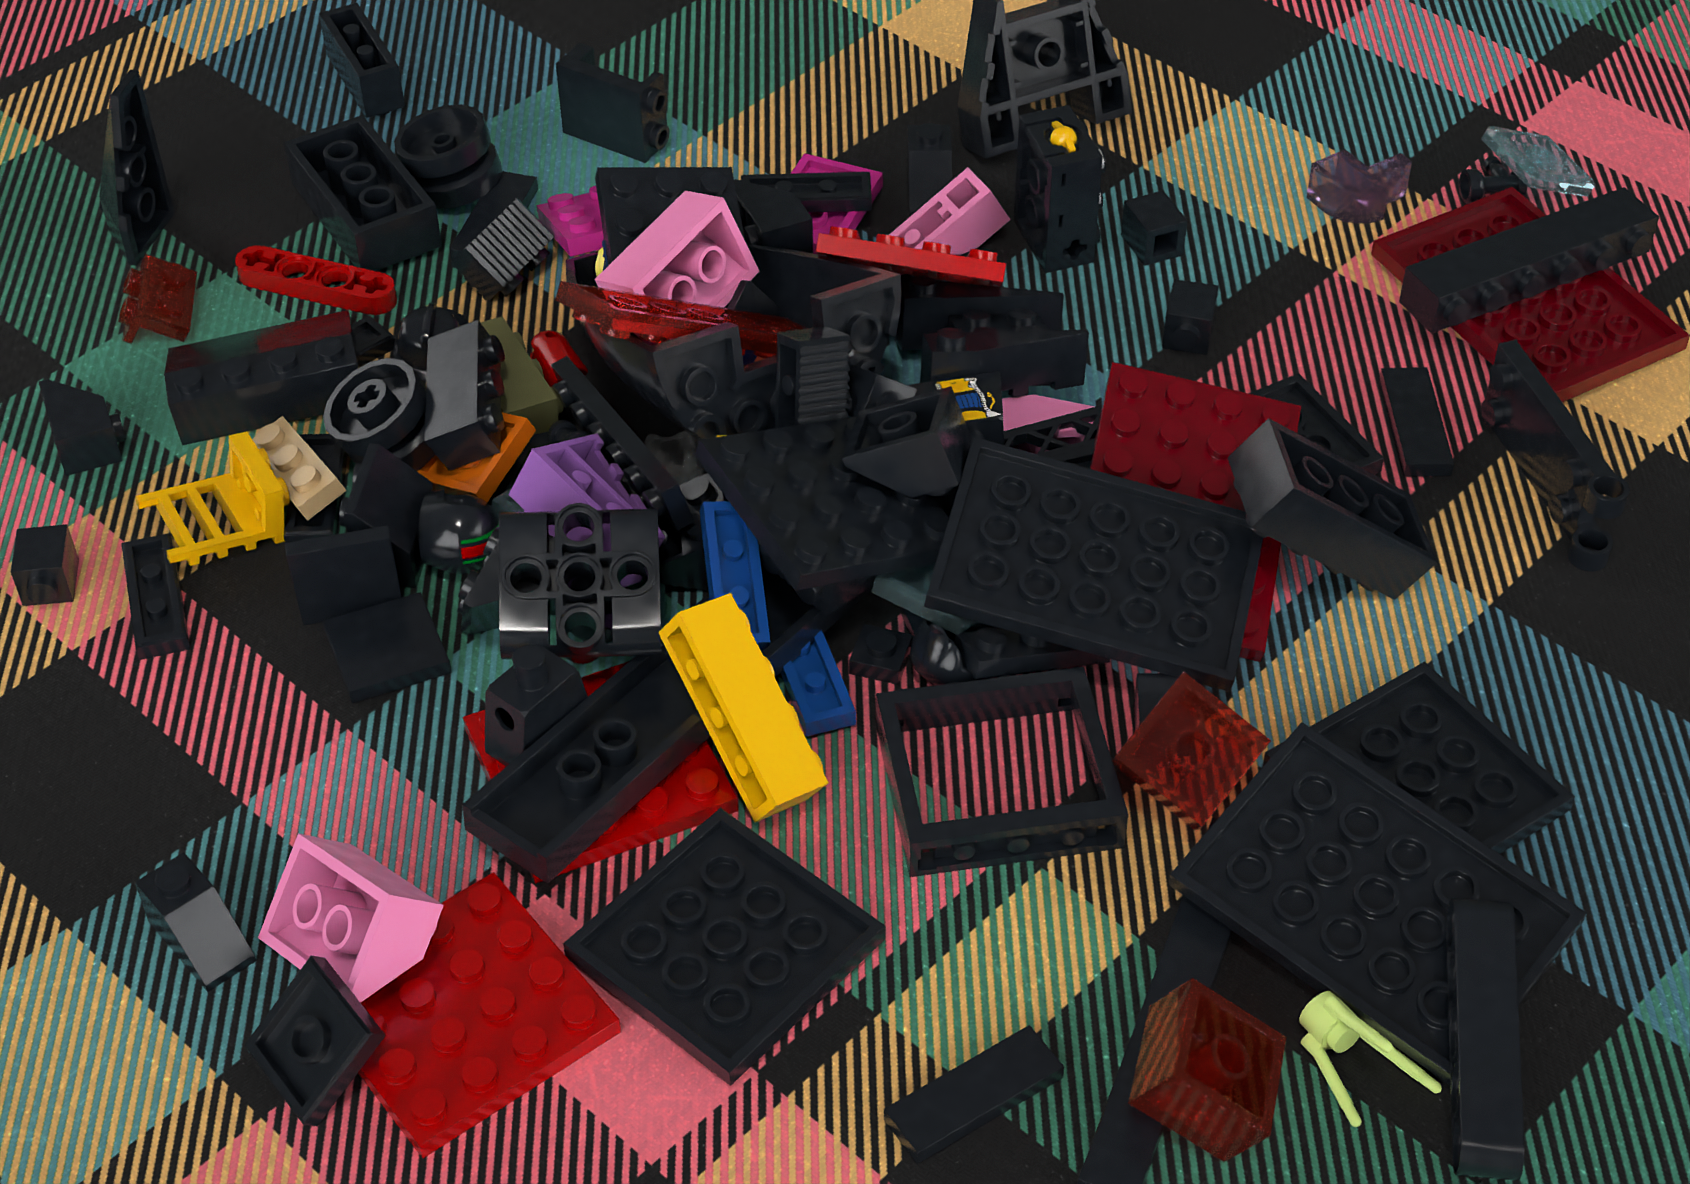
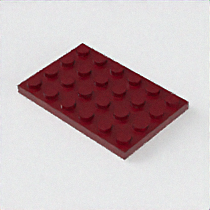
[1371,187,1690,402]
[1090,362,1301,662]

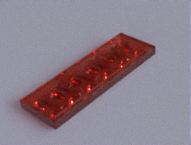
[556,281,808,359]

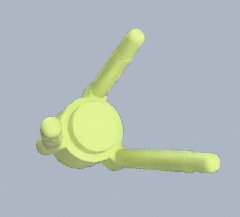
[1299,991,1442,1127]

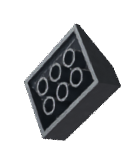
[164,310,360,445]

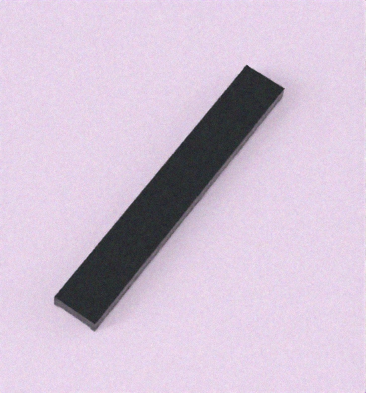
[462,563,888,884]

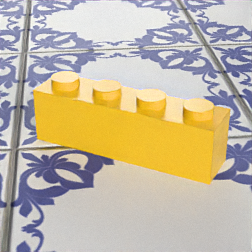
[658,593,829,823]

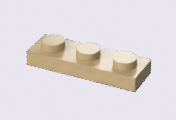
[252,416,347,521]

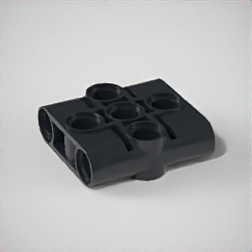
[499,503,662,664]

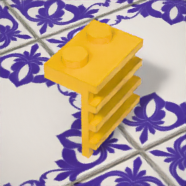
[136,431,290,566]

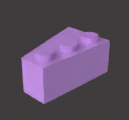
[509,433,665,587]

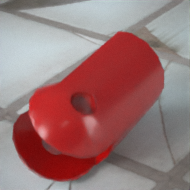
[530,330,588,387]

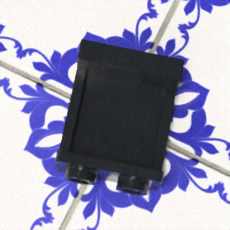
[555,43,670,163]

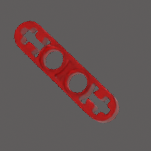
[235,245,397,315]

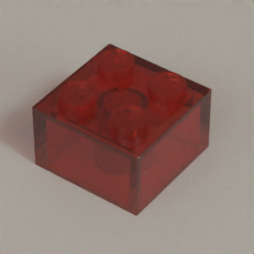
[1112,672,1271,832]
[1128,978,1287,1162]

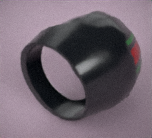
[419,489,499,574]

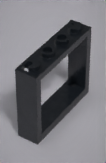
[876,667,1128,877]

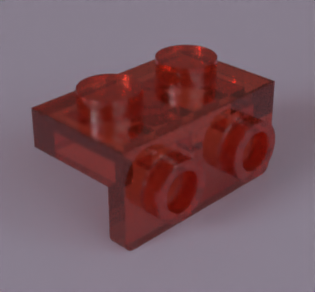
[118,254,197,344]

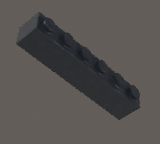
[1399,187,1659,334]

